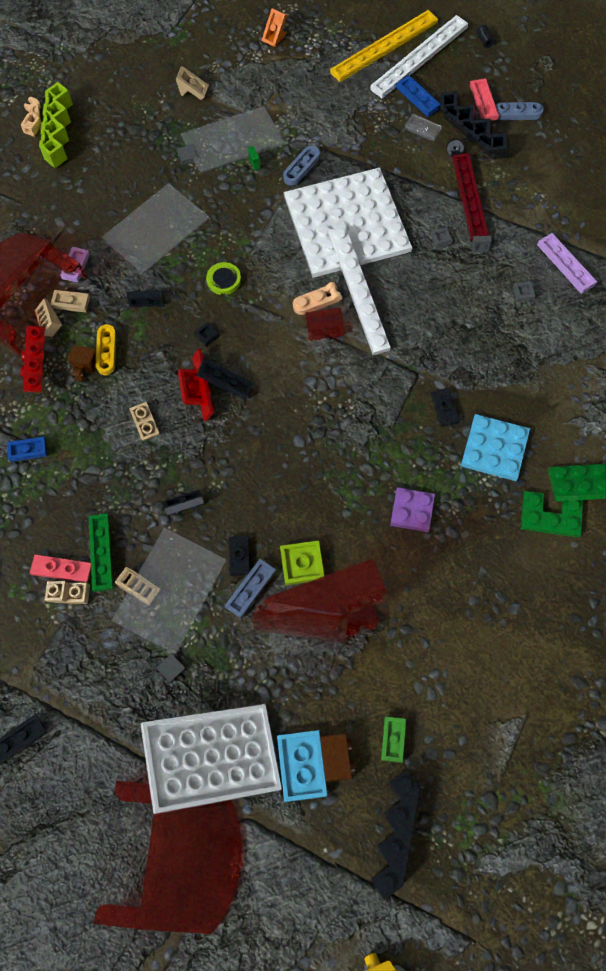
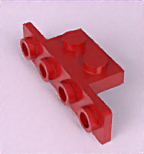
[21,326,45,393]
[178,349,214,421]

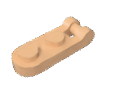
[293,282,342,315]

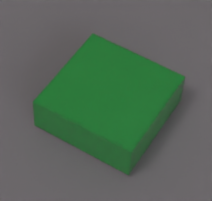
[248,146,260,171]

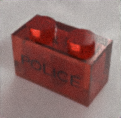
[305,307,344,340]

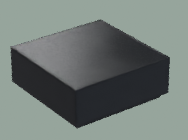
[194,322,220,347]

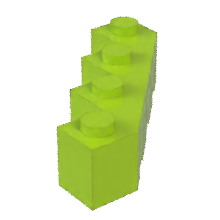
[39,82,73,168]

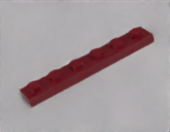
[452,153,489,242]

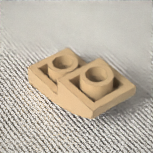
[129,402,160,441]
[44,581,90,604]

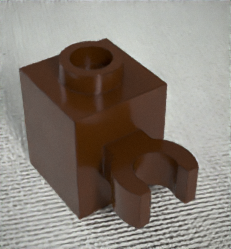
[67,345,96,381]

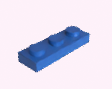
[396,76,441,117]

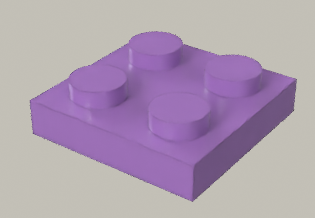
[390,488,435,532]

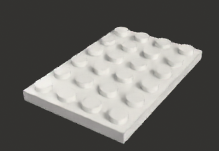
[141,704,282,814]

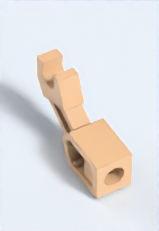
[21,97,42,137]

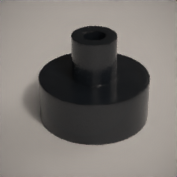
[446,139,464,157]

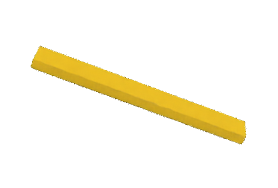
[330,10,438,82]

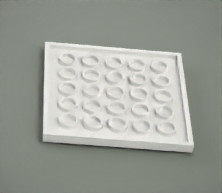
[284,168,412,278]

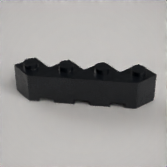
[441,91,509,159]
[371,769,420,900]

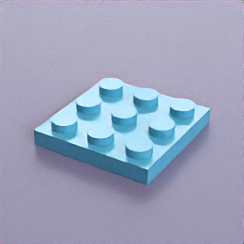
[461,414,530,481]

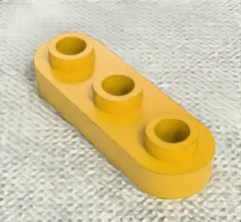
[96,324,116,375]

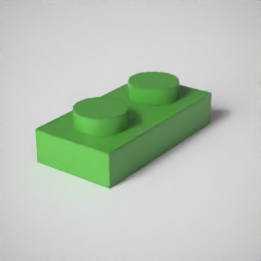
[381,717,406,763]

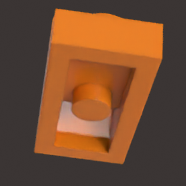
[261,8,287,47]

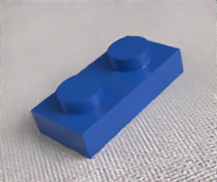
[7,437,47,462]

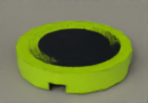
[206,262,241,295]

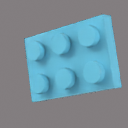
[277,730,327,802]

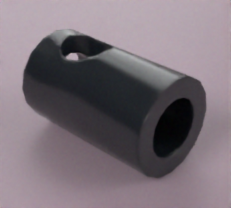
[476,25,495,48]

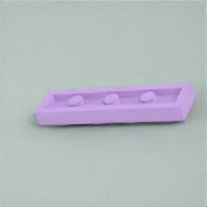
[537,233,597,294]

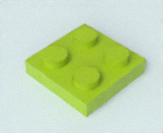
[280,540,325,586]

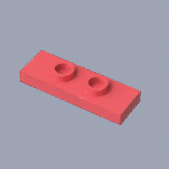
[470,78,499,121]
[30,555,91,583]

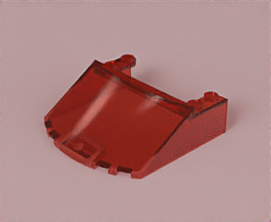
[0,232,88,355]
[251,559,387,644]
[94,781,242,934]

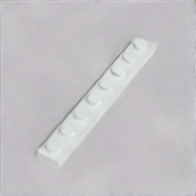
[371,15,468,98]
[328,225,391,355]

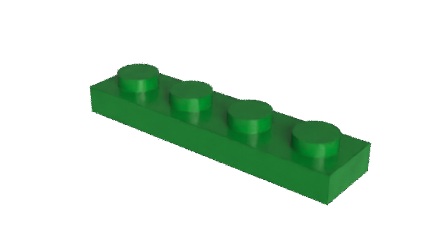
[89,513,114,592]

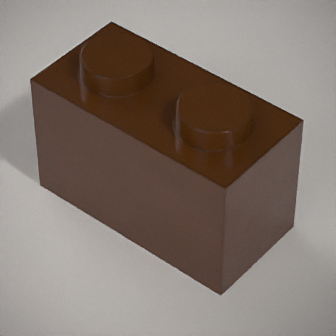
[320,734,355,783]

